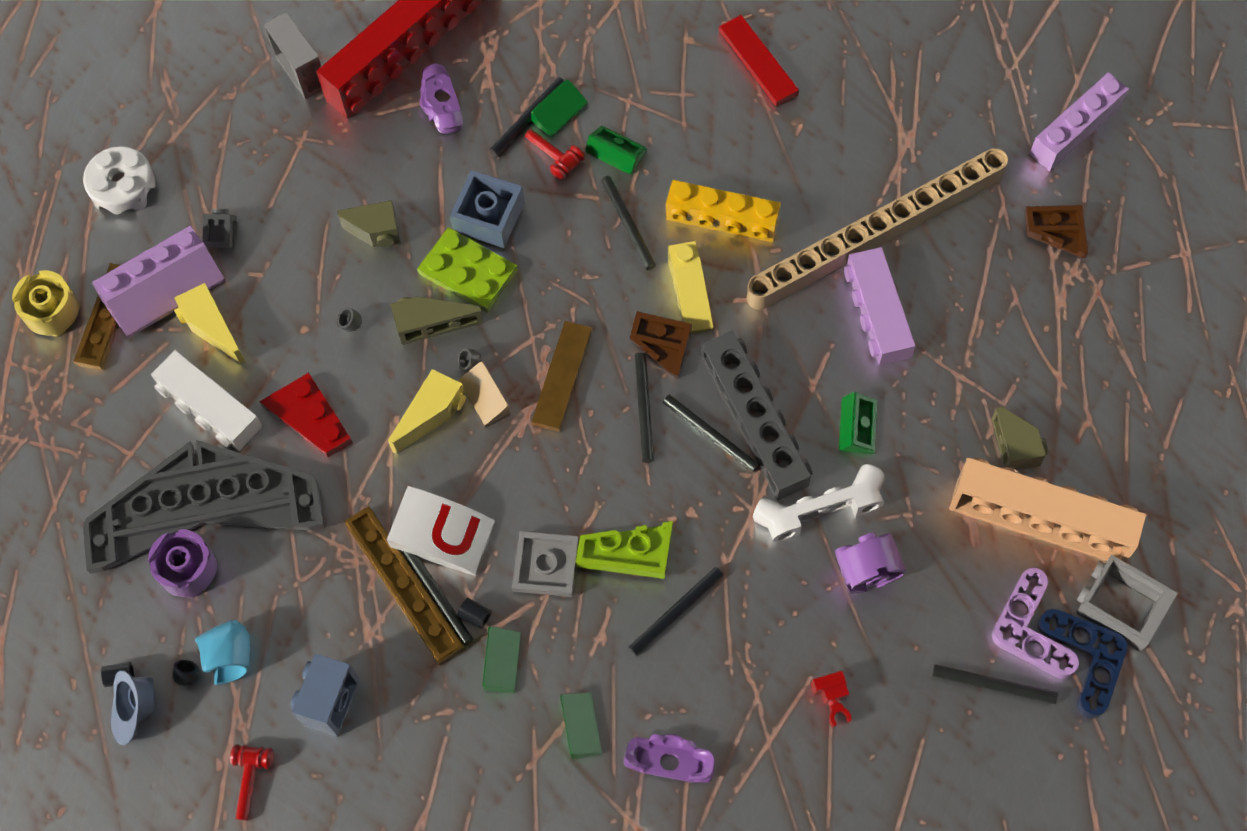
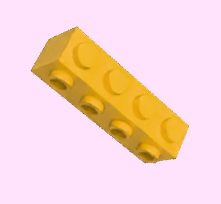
[666,180,781,242]

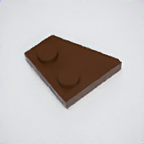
[1024,205,1088,258]
[630,311,692,378]

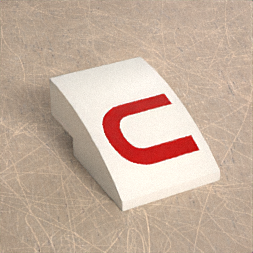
[387,486,495,576]

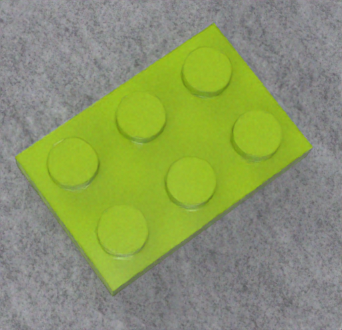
[417,227,518,312]

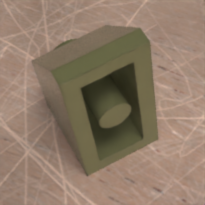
[337,200,400,247]
[991,407,1048,470]

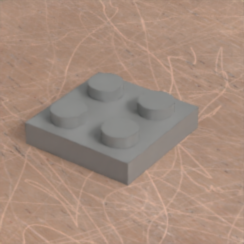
[512,531,579,597]

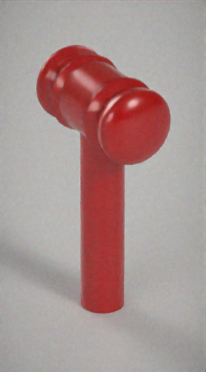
[525,129,585,180]
[230,744,275,821]

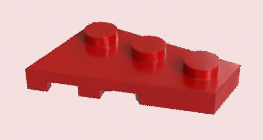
[259,372,353,457]

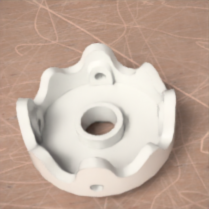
[83,146,156,214]

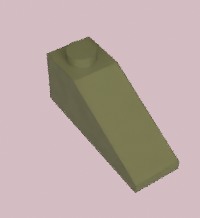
[390,296,484,345]

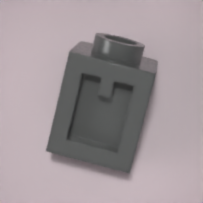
[202,209,237,248]

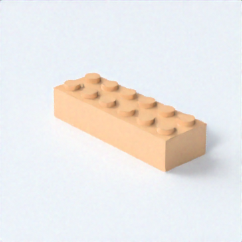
[949,457,1146,563]

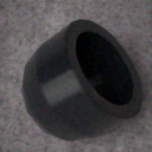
[172,660,199,686]

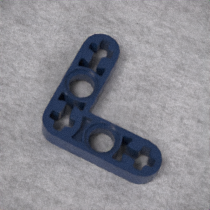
[1038,609,1128,719]

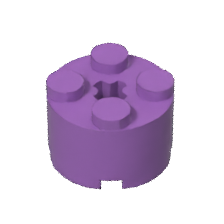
[148,529,218,598]
[835,532,906,594]

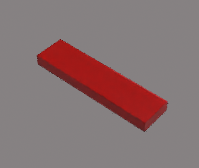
[719,15,799,107]

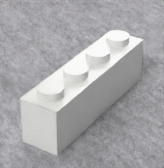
[151,350,263,452]

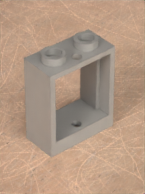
[263,12,322,99]
[1076,554,1178,651]

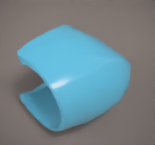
[195,620,251,685]

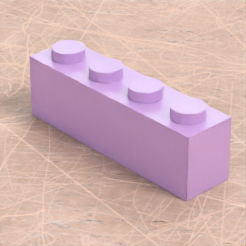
[1029,72,1129,172]
[844,247,916,366]

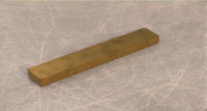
[344,505,465,666]

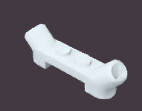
[753,464,885,542]

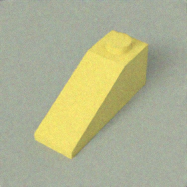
[668,241,713,334]
[174,283,245,364]
[388,369,466,453]

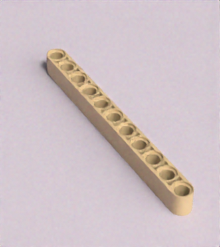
[747,148,1008,310]

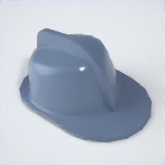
[111,671,155,745]

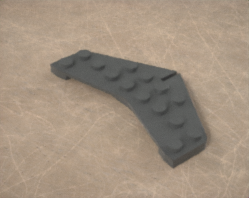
[83,440,325,574]

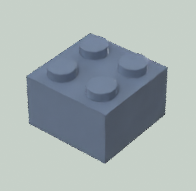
[450,170,525,248]
[290,653,360,737]

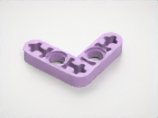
[992,568,1079,679]

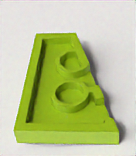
[576,521,673,579]

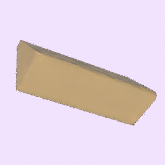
[459,361,510,427]

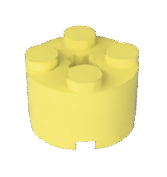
[12,270,80,337]

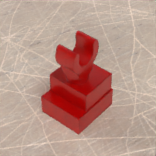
[810,670,852,728]

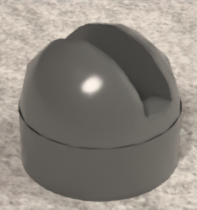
[337,307,362,332]
[457,348,482,371]

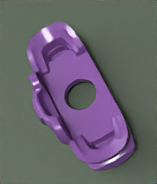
[419,64,463,134]
[624,734,715,783]

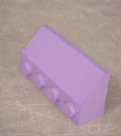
[92,226,225,338]

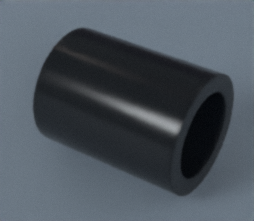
[457,597,492,629]
[101,662,135,687]

